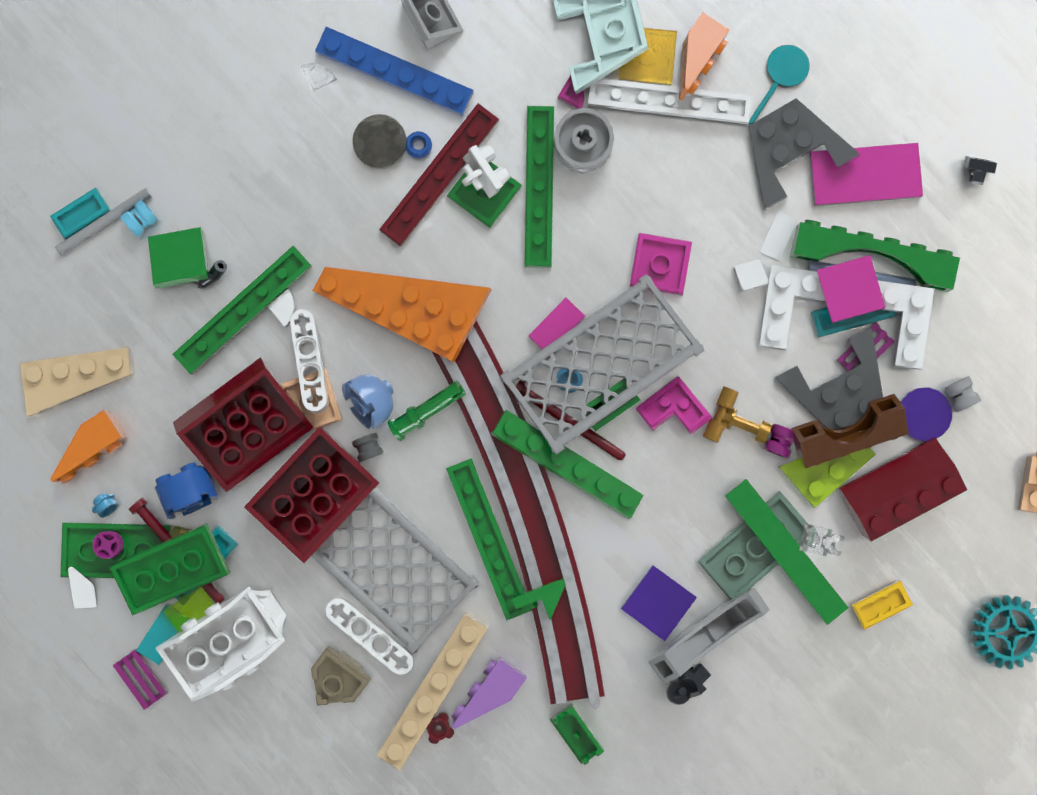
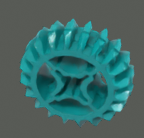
[970,595,1037,670]

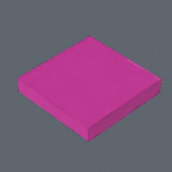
[629,233,692,296]
[816,255,885,323]

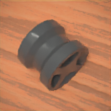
[352,432,384,462]

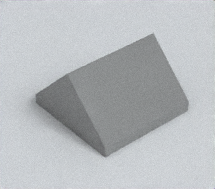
[401,0,464,51]

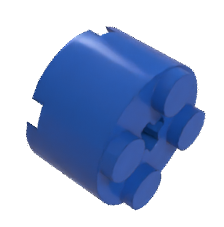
[155,462,219,519]

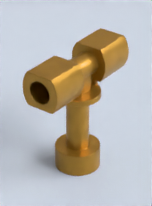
[703,386,773,444]

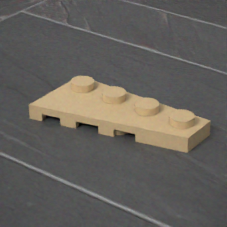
[20,348,133,417]

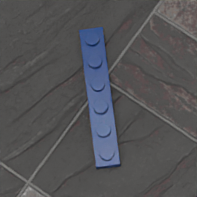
[315,27,474,116]

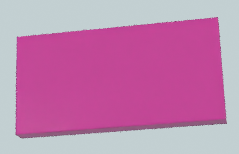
[810,143,923,206]

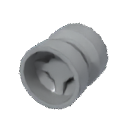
[945,376,981,412]

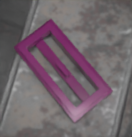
[836,322,895,371]
[113,649,168,710]

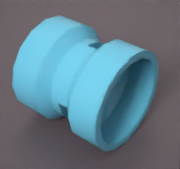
[120,199,158,237]

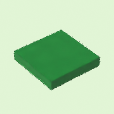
[447,162,522,229]
[148,227,209,289]

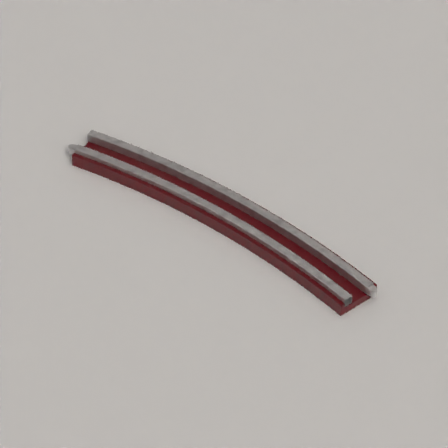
[432,321,605,709]

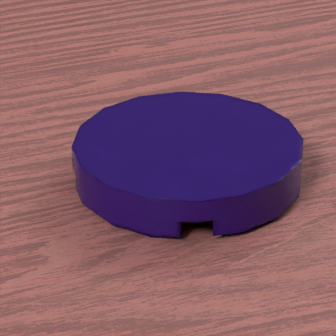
[900,387,952,441]

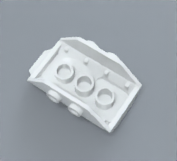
[156,587,287,702]

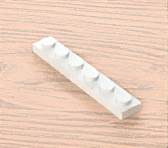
[588,78,752,124]

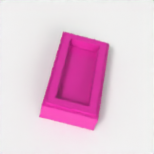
[528,297,585,349]

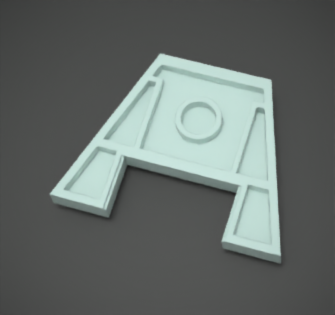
[553,0,649,95]

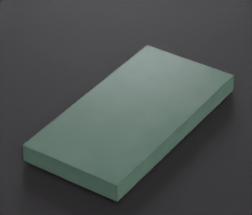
[697,491,815,600]

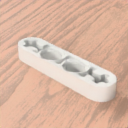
[290,310,329,414]
[326,598,414,675]

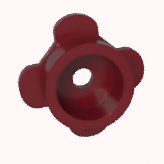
[426,712,454,744]

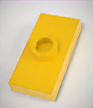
[851,580,913,630]

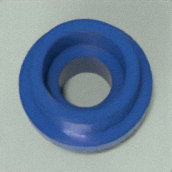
[405,131,432,159]

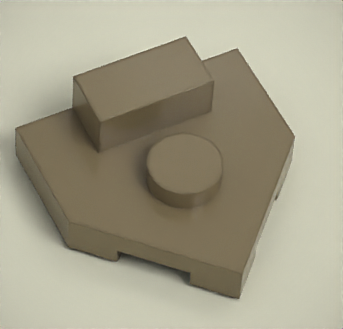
[311,645,372,706]

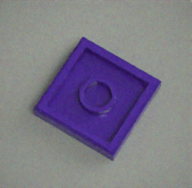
[620,565,697,641]

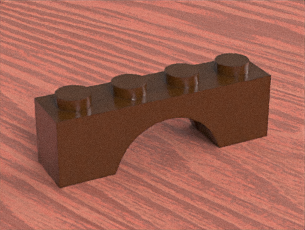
[791,394,909,469]

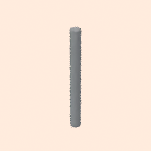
[55,188,152,256]

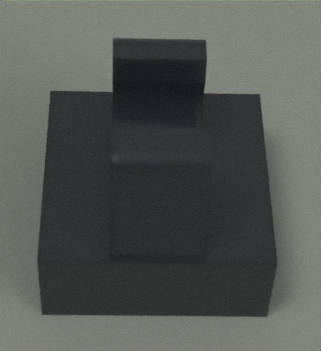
[963,156,997,185]

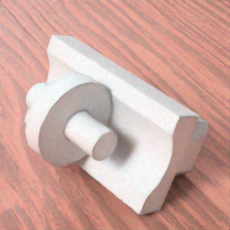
[462,145,510,198]

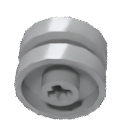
[554,108,614,174]

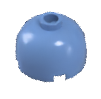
[342,374,394,430]

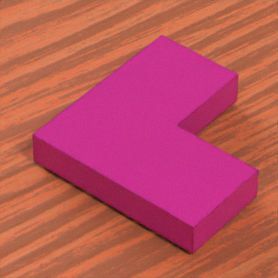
[635,376,712,435]

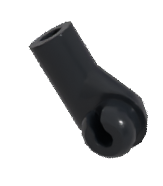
[192,260,227,289]

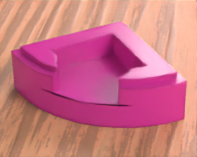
[557,75,584,109]

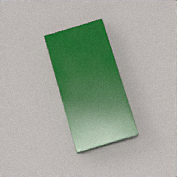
[60,522,173,578]
[109,523,231,616]

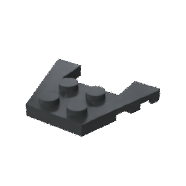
[749,98,859,209]
[776,327,883,430]

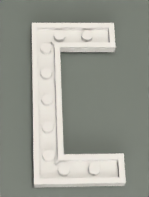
[759,265,934,370]

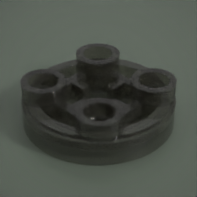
[352,114,407,169]

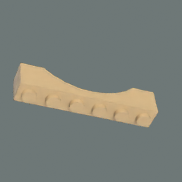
[377,612,488,770]

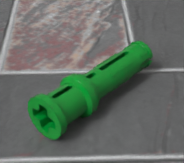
[388,380,466,441]

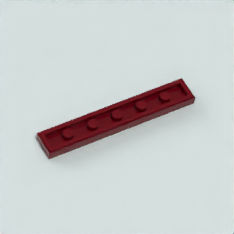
[379,103,499,247]

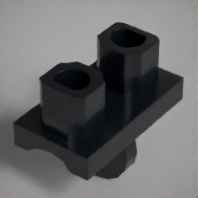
[666,663,711,705]

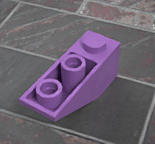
[451,657,527,729]

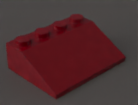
[173,357,314,492]
[244,426,380,563]

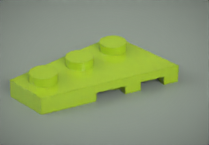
[778,448,876,508]

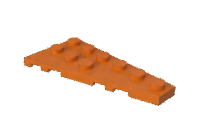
[312,267,492,362]

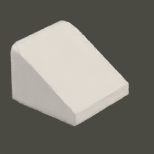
[734,259,769,292]

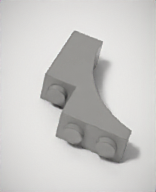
[648,587,770,684]

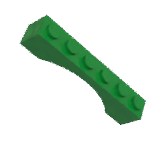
[790,220,960,292]

